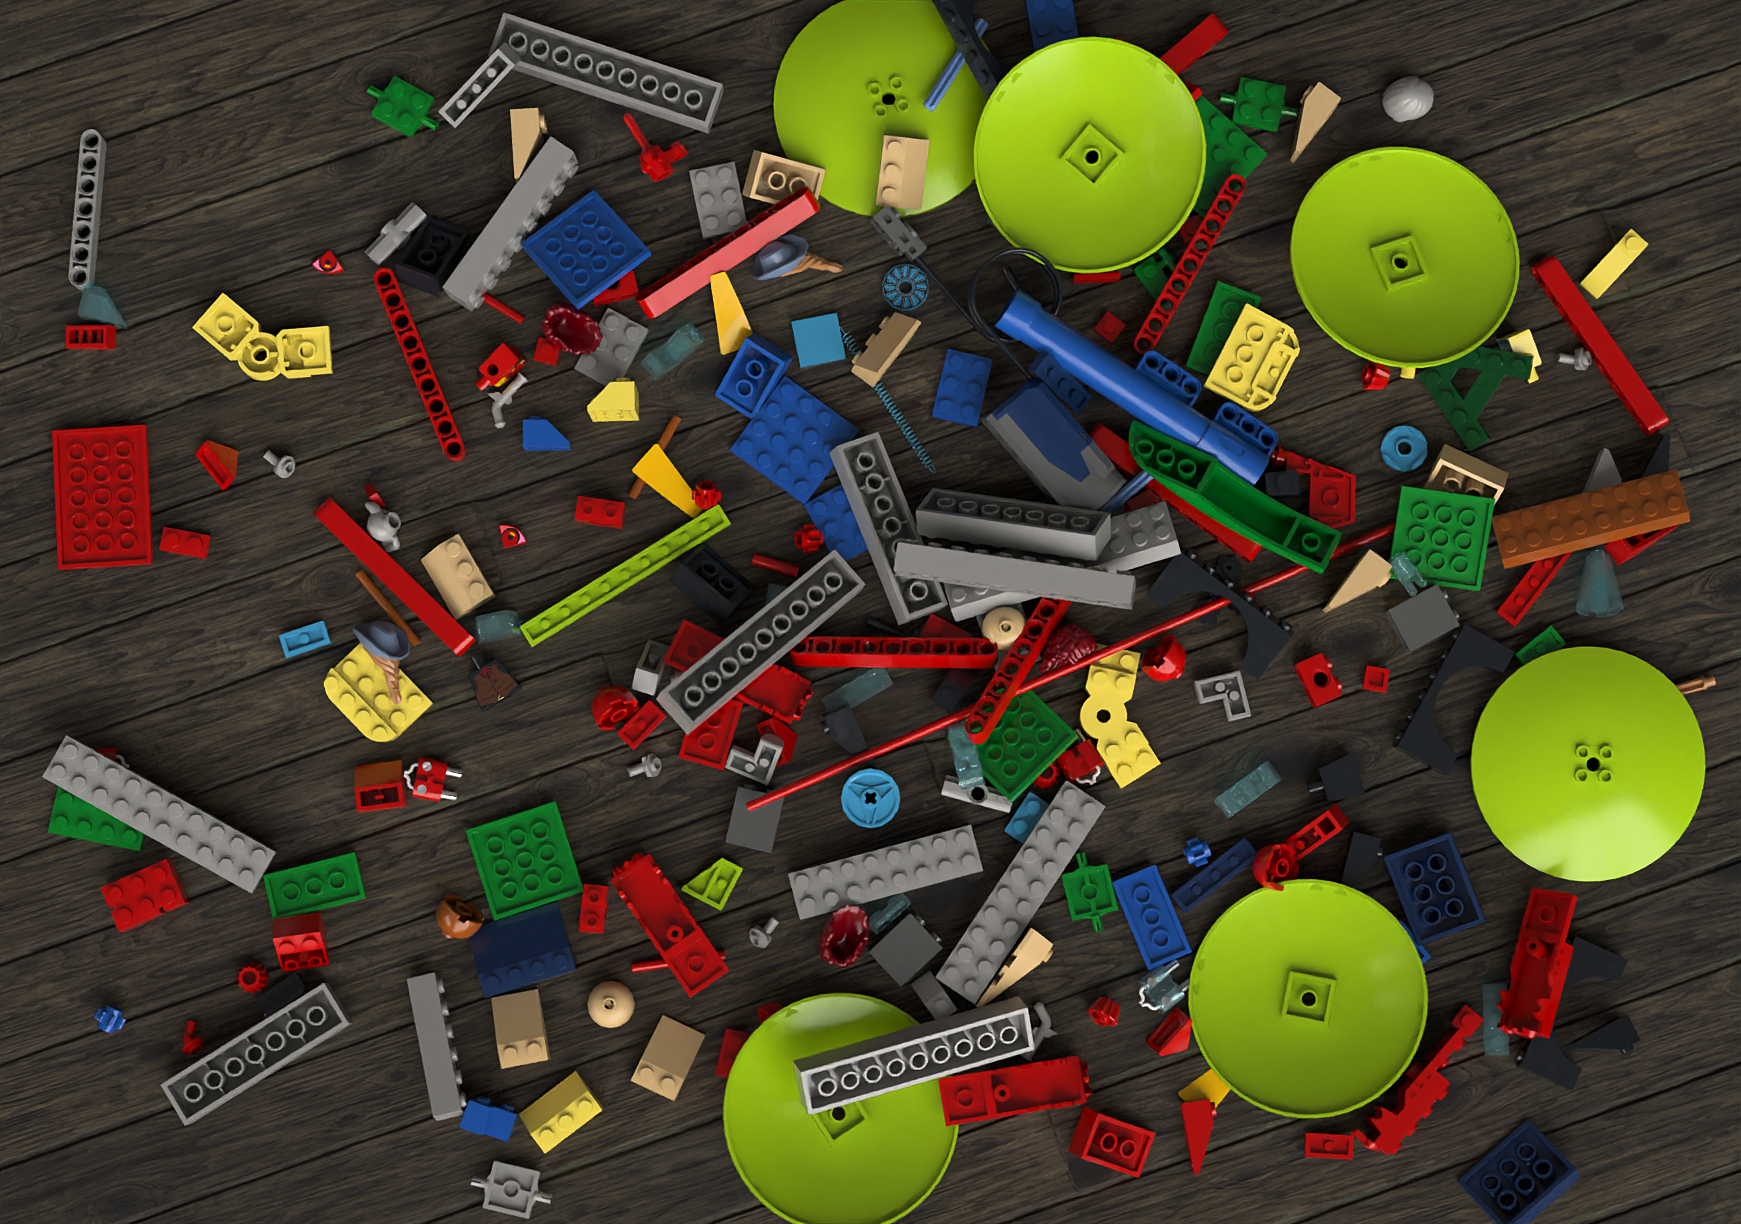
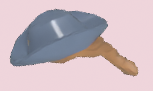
[753,234,843,281]
[353,621,411,704]

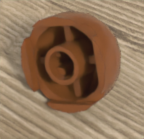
[436,894,484,939]

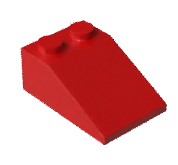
[1068,1106,1156,1178]

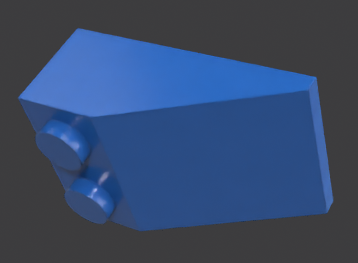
[714,333,793,419]

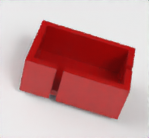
[101,859,190,932]

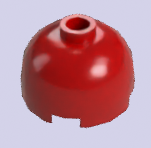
[1140,635,1187,682]
[591,685,639,730]
[1253,843,1299,891]

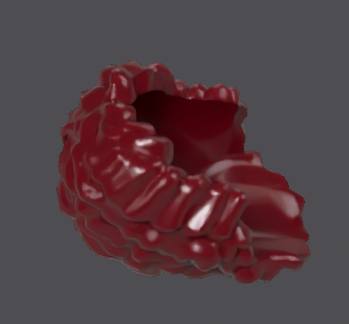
[541,302,603,355]
[1039,624,1098,674]
[818,904,870,968]

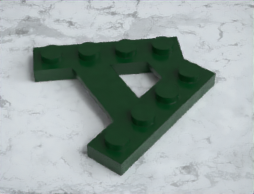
[1418,346,1534,452]

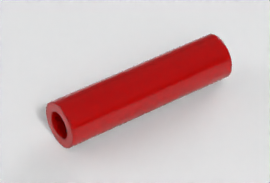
[752,553,800,577]

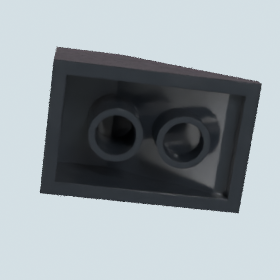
[396,216,470,297]

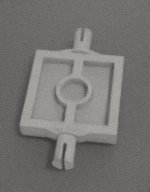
[471,1161,552,1219]

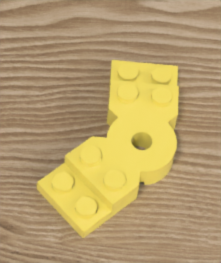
[192,293,333,381]
[1079,643,1161,789]

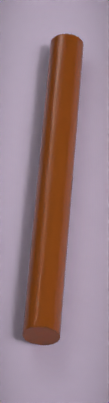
[628,415,682,500]
[355,570,421,647]

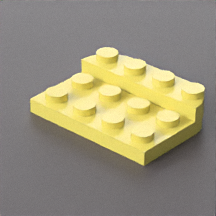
[1203,303,1300,412]
[324,643,433,742]

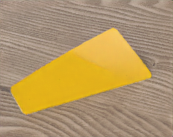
[710,272,753,355]
[632,444,703,518]
[1178,1068,1230,1107]

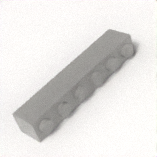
[407,972,467,1121]

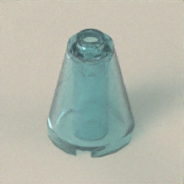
[1576,550,1624,617]

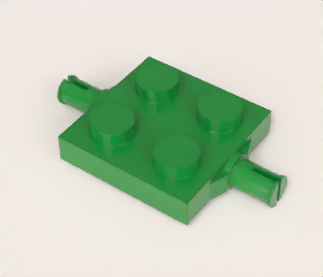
[367,76,439,139]
[1219,77,1298,132]
[1061,852,1118,933]

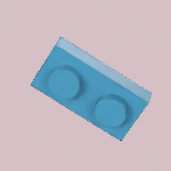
[279,620,332,658]
[1004,792,1049,844]

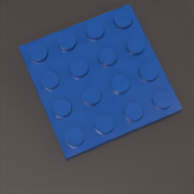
[521,190,651,310]
[730,376,860,505]

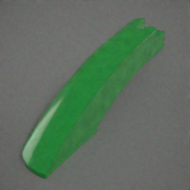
[1128,420,1342,575]

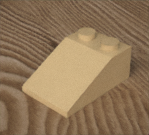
[1290,82,1341,163]
[510,108,547,183]
[742,150,826,204]
[1322,550,1393,613]
[491,989,551,1069]
[631,1015,705,1101]

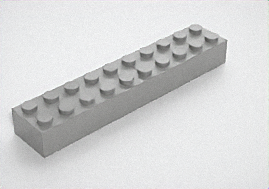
[488,12,724,134]
[943,501,1181,622]
[894,539,1136,610]
[657,549,866,735]
[42,735,277,893]
[935,780,1106,1004]
[793,996,1035,1115]

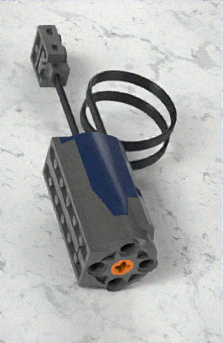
[869,206,1127,511]

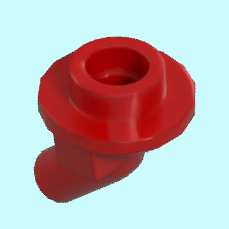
[182,1021,205,1055]

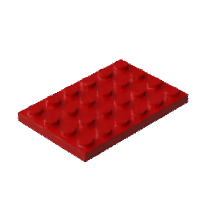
[52,425,153,570]

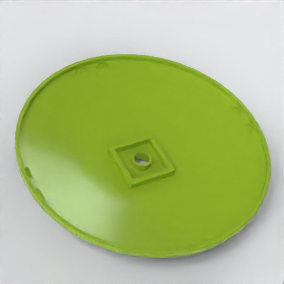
[774,0,990,217]
[974,37,1207,273]
[1290,147,1520,368]
[1470,646,1705,882]
[1189,879,1428,1118]
[723,993,959,1224]

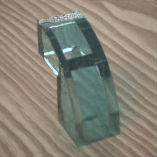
[640,323,705,380]

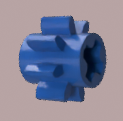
[1182,837,1211,867]
[94,1004,126,1033]

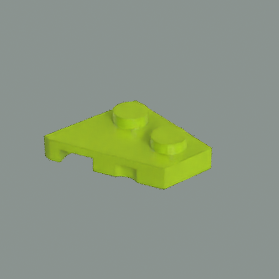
[681,858,743,911]

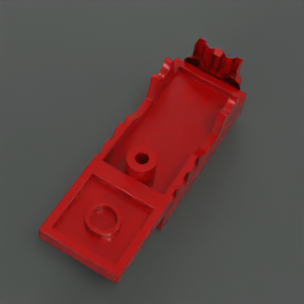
[663,620,813,725]
[610,852,730,998]
[1495,887,1577,1039]
[1350,1027,1467,1155]
[938,1055,1092,1126]

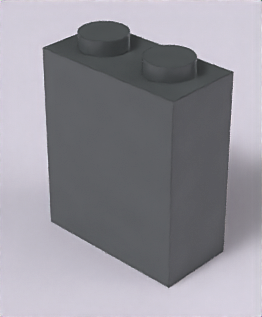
[1384,584,1460,653]
[725,784,785,853]
[869,913,942,987]

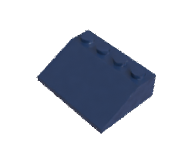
[1384,831,1486,946]
[469,901,578,998]
[1458,1119,1580,1224]

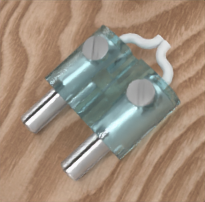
[1137,959,1190,1014]

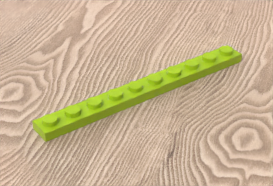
[520,504,731,647]

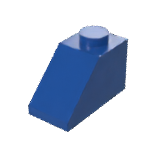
[523,416,572,451]

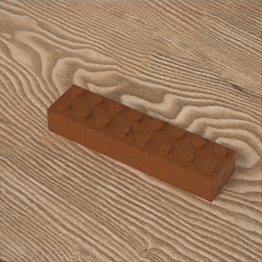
[1492,469,1690,569]

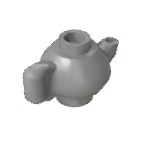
[365,502,401,552]

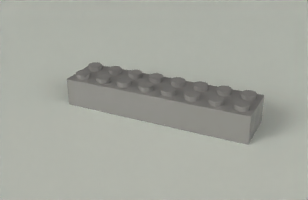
[443,136,578,312]
[829,432,948,625]
[916,488,1111,561]
[788,825,983,920]
[161,983,353,1126]

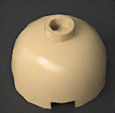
[981,606,1027,653]
[587,981,635,1028]

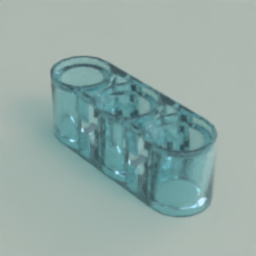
[947,721,985,790]
[1214,760,1282,819]

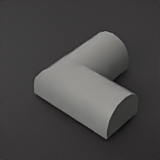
[1194,670,1251,722]
[725,734,784,785]

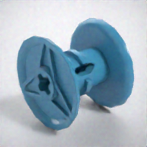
[841,769,900,828]

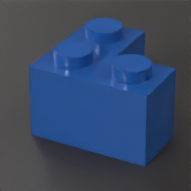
[459,1096,519,1142]

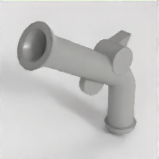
[487,372,528,428]
[1020,1002,1057,1062]

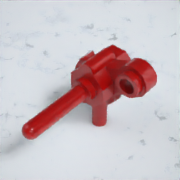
[623,113,688,183]

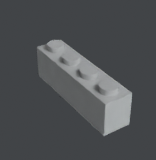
[439,42,522,128]

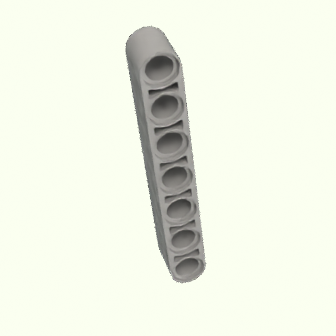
[68,129,106,291]

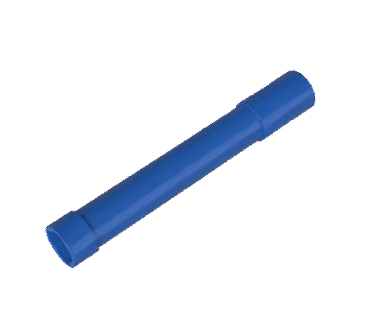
[994,289,1278,486]

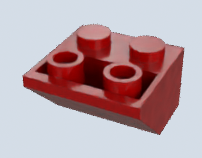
[354,760,408,813]
[272,912,329,972]

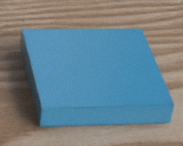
[791,313,846,368]

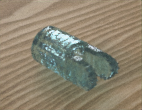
[1387,551,1427,597]

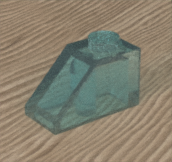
[77,286,128,329]

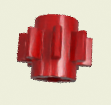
[692,480,721,510]
[794,524,823,553]

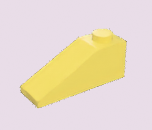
[1579,229,1648,300]

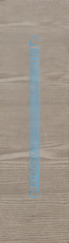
[840,326,935,473]

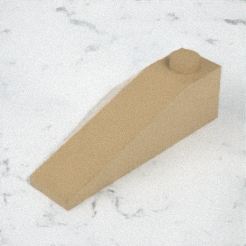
[975,928,1054,1008]

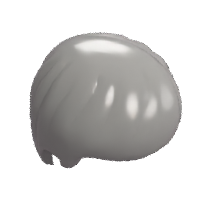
[1382,76,1434,122]

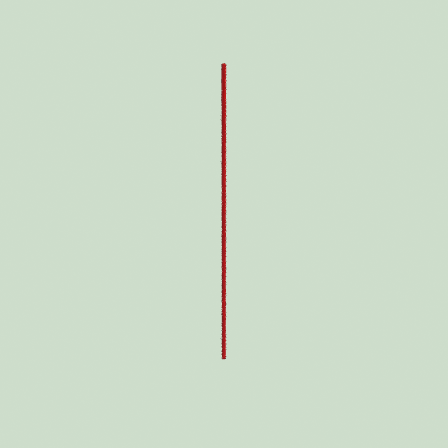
[745,522,1395,812]

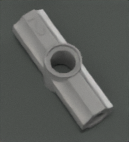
[365,202,427,267]
[941,775,1012,813]

